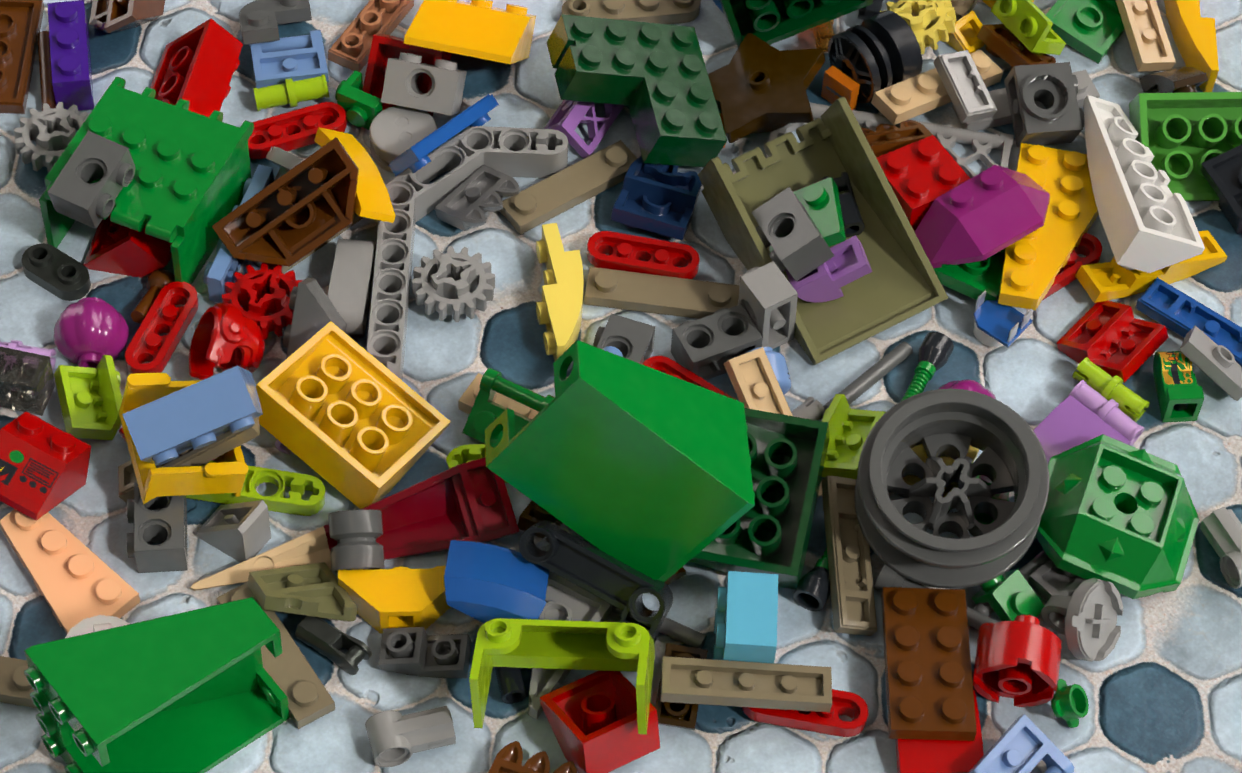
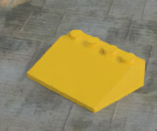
[256,321,451,509]

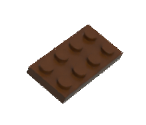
[881,587,976,741]

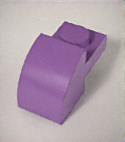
[785,235,873,303]

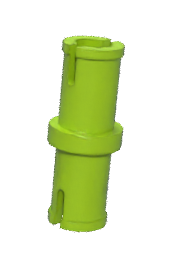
[253,74,329,111]
[1072,357,1150,422]

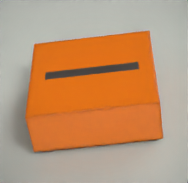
[821,65,860,110]

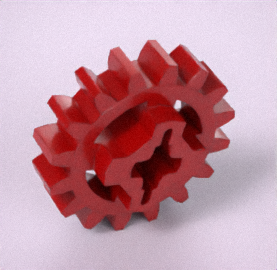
[222,262,302,339]

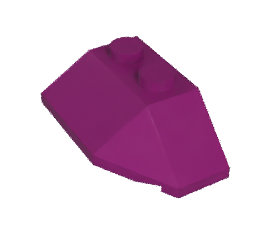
[915,164,1050,268]

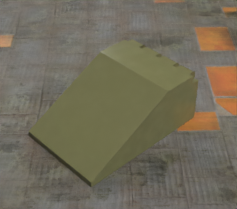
[698,96,948,365]

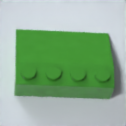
[1129,92,1242,202]

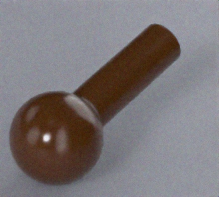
[131,269,176,324]

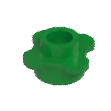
[1051,679,1089,728]

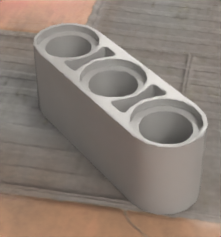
[327,238,377,336]

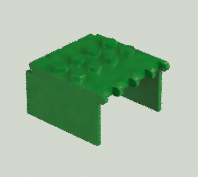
[39,77,254,285]

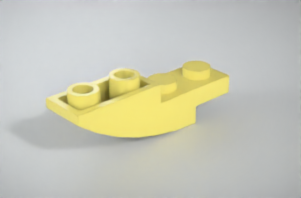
[536,223,584,361]

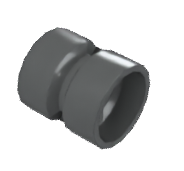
[329,510,385,573]

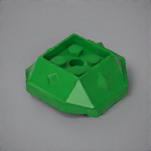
[1034,434,1200,599]

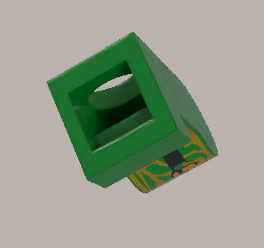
[1153,351,1204,423]

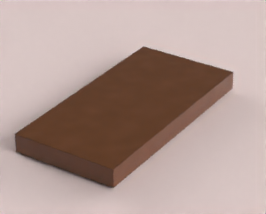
[0,0,44,114]

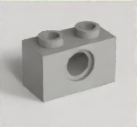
[381,52,467,116]
[738,261,798,349]

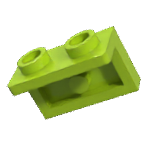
[991,0,1066,56]
[54,355,122,440]
[822,394,886,479]

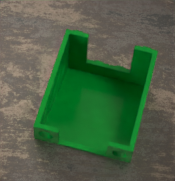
[485,340,755,582]
[24,597,290,773]

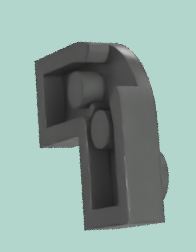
[239,0,312,45]

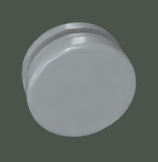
[369,105,438,174]

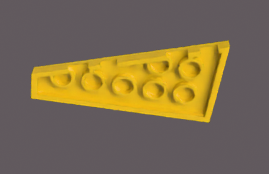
[998,143,1099,311]

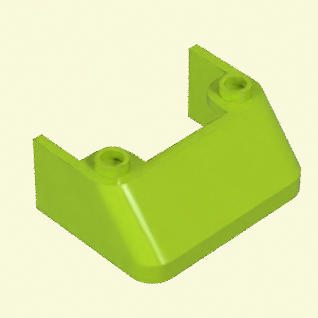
[469,618,655,734]

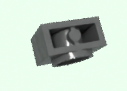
[1004,62,1084,147]

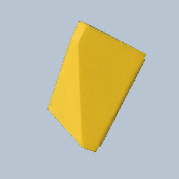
[946,10,985,54]

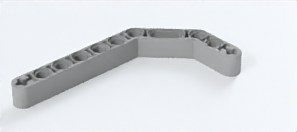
[367,126,568,380]

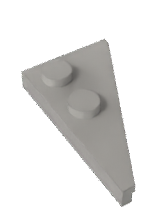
[528,571,612,719]

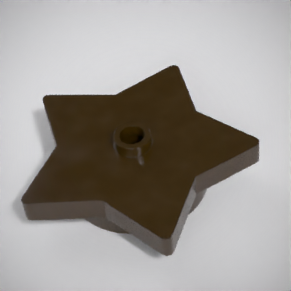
[708,33,825,143]

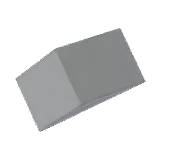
[196,500,271,563]

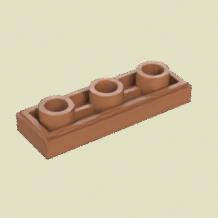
[328,0,414,72]

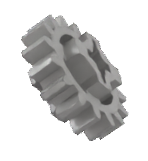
[14,102,89,173]
[412,246,495,322]

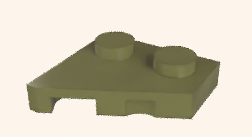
[247,562,358,622]

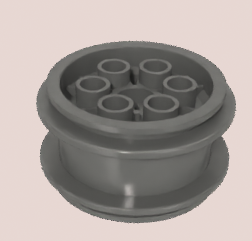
[854,389,1049,589]

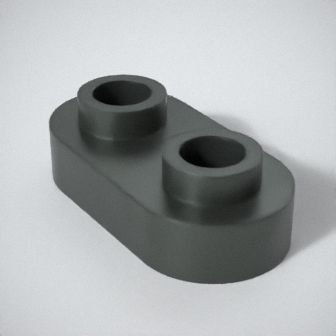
[22,243,91,301]

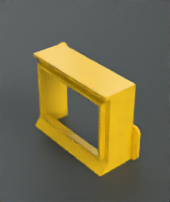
[119,373,249,504]

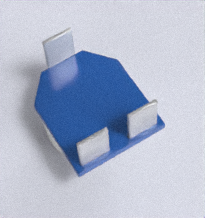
[973,290,1033,348]

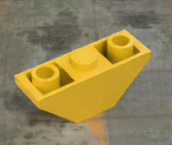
[338,566,451,634]

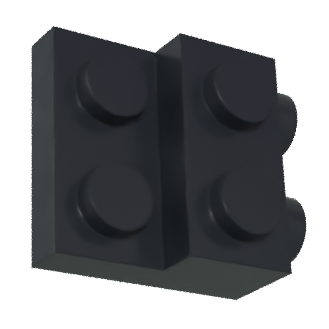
[1201,145,1242,234]

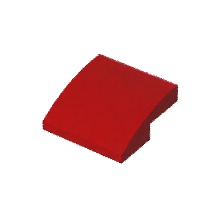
[1056,300,1169,383]
[896,690,984,773]

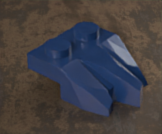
[611,155,702,240]

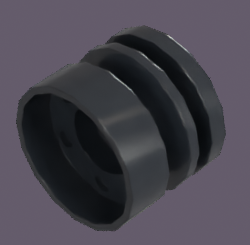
[828,10,923,104]

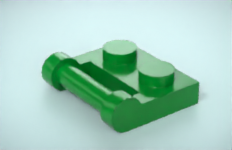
[462,368,555,443]

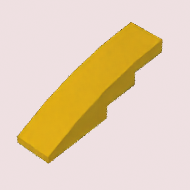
[1164,0,1219,92]
[314,127,395,223]
[1075,230,1228,303]

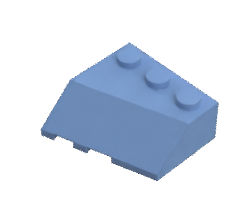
[122,365,263,466]

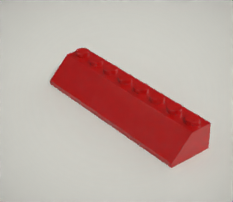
[83,18,243,278]

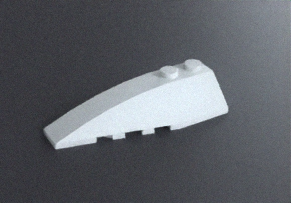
[1084,95,1205,273]

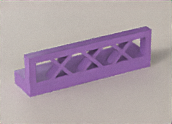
[544,100,625,159]

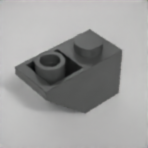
[283,278,347,359]

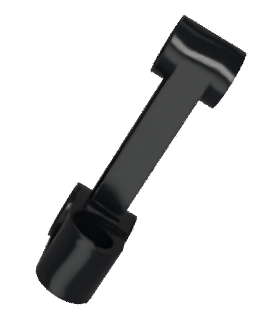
[518,520,673,644]

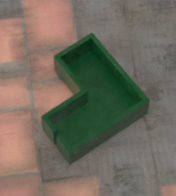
[547,14,727,167]

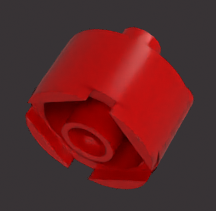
[973,615,1062,707]

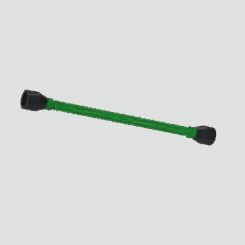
[793,332,954,612]

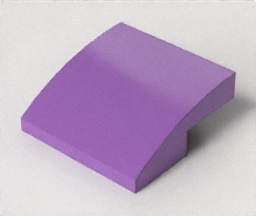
[1033,395,1131,463]

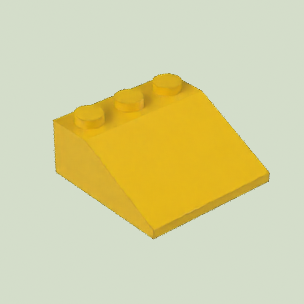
[403,0,536,64]

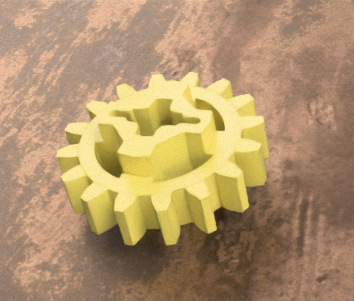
[880,0,957,55]

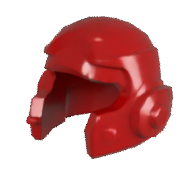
[189,302,265,380]

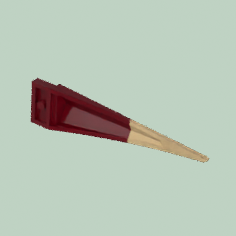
[190,457,520,591]

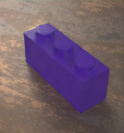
[47,0,94,111]

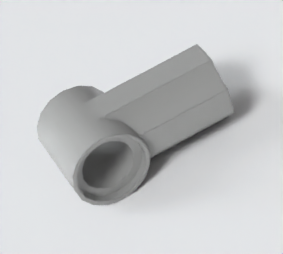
[1200,507,1242,589]
[365,706,456,767]

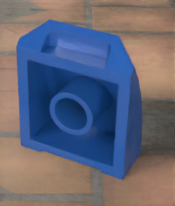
[444,540,550,623]

